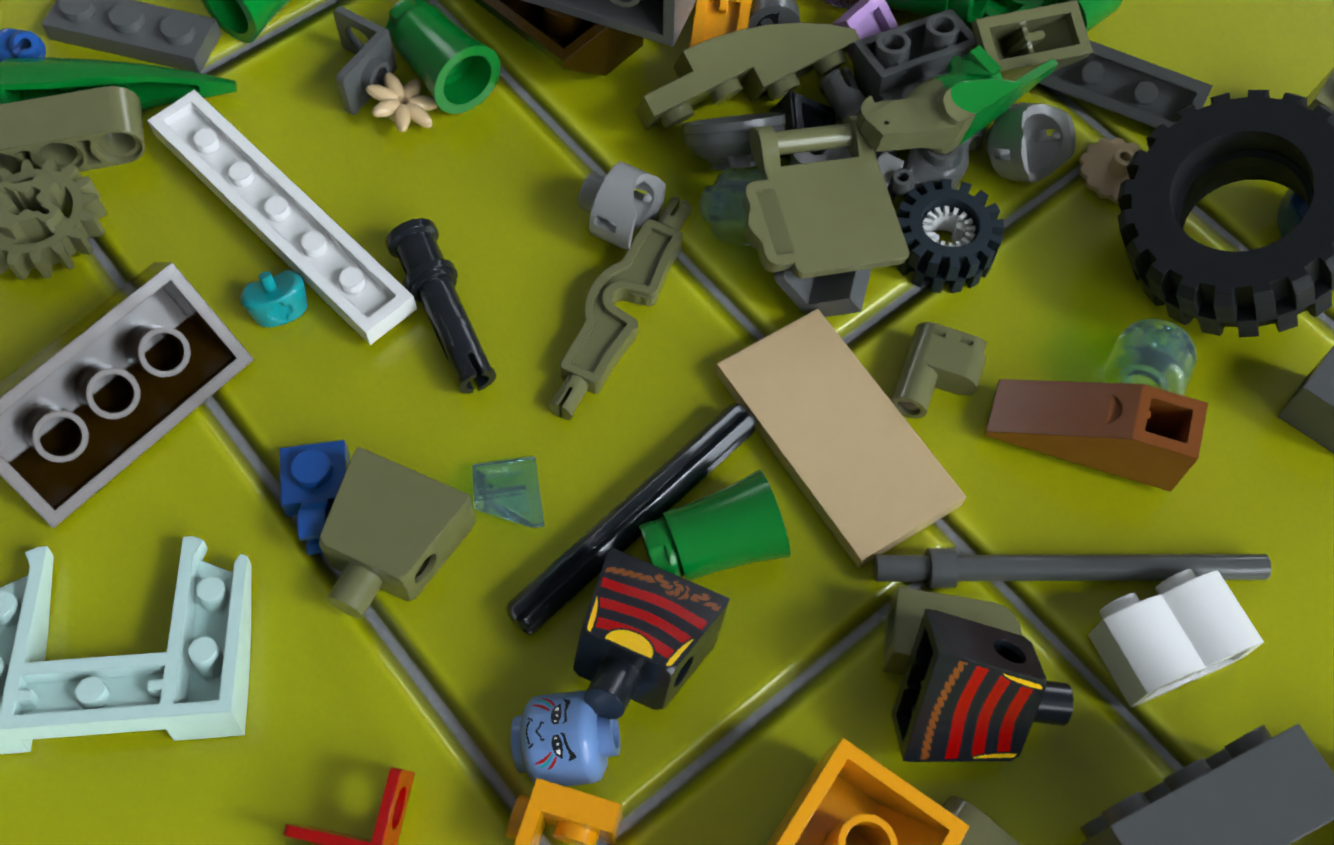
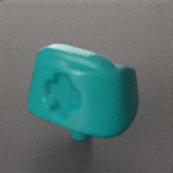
[240,270,308,327]

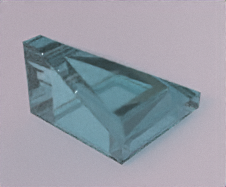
[472,456,545,528]

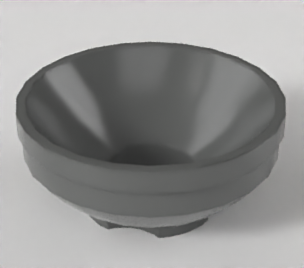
[681,113,786,170]

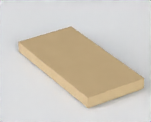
[716,309,966,569]

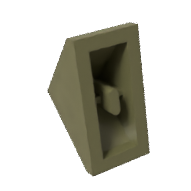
[971,0,1093,81]

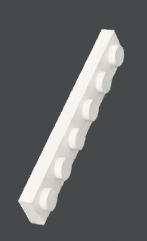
[147,90,417,345]

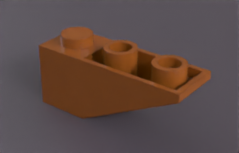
[984,379,1208,492]

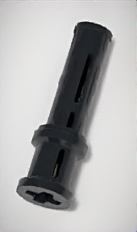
[385,218,496,394]

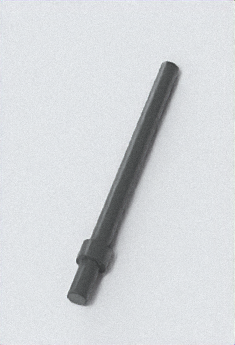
[873,548,1271,588]

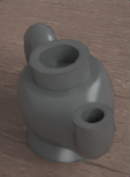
[891,127,986,198]

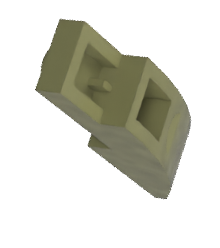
[635,23,860,130]

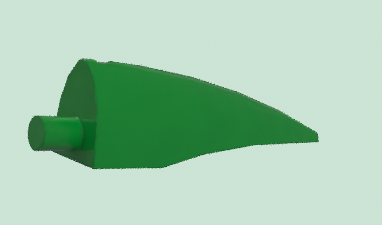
[0,58,237,109]

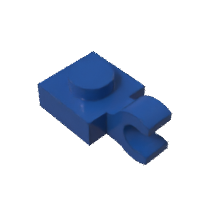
[280,440,350,555]

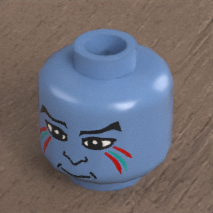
[511,690,620,786]

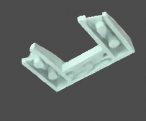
[0,536,251,754]

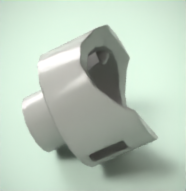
[985,103,1076,183]
[578,161,666,250]

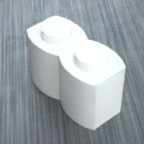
[1088,569,1264,708]

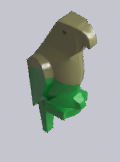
[857,45,1058,154]

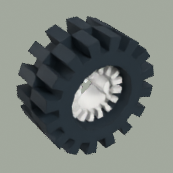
[897,179,1004,293]

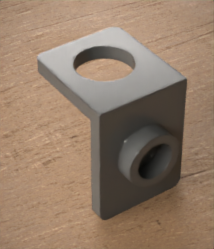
[333,6,397,115]

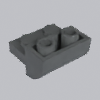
[853,9,978,102]

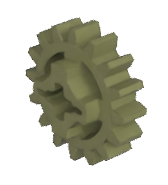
[0,158,107,280]

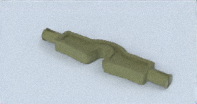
[548,197,692,420]

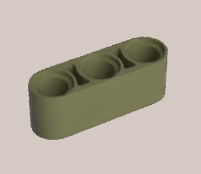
[0,86,145,182]

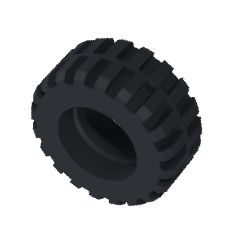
[1117,90,1334,338]

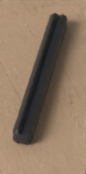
[506,403,756,634]

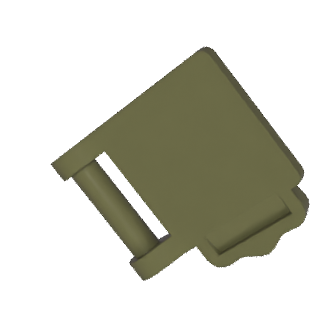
[742,115,909,279]

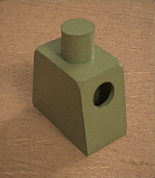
[319,446,476,619]

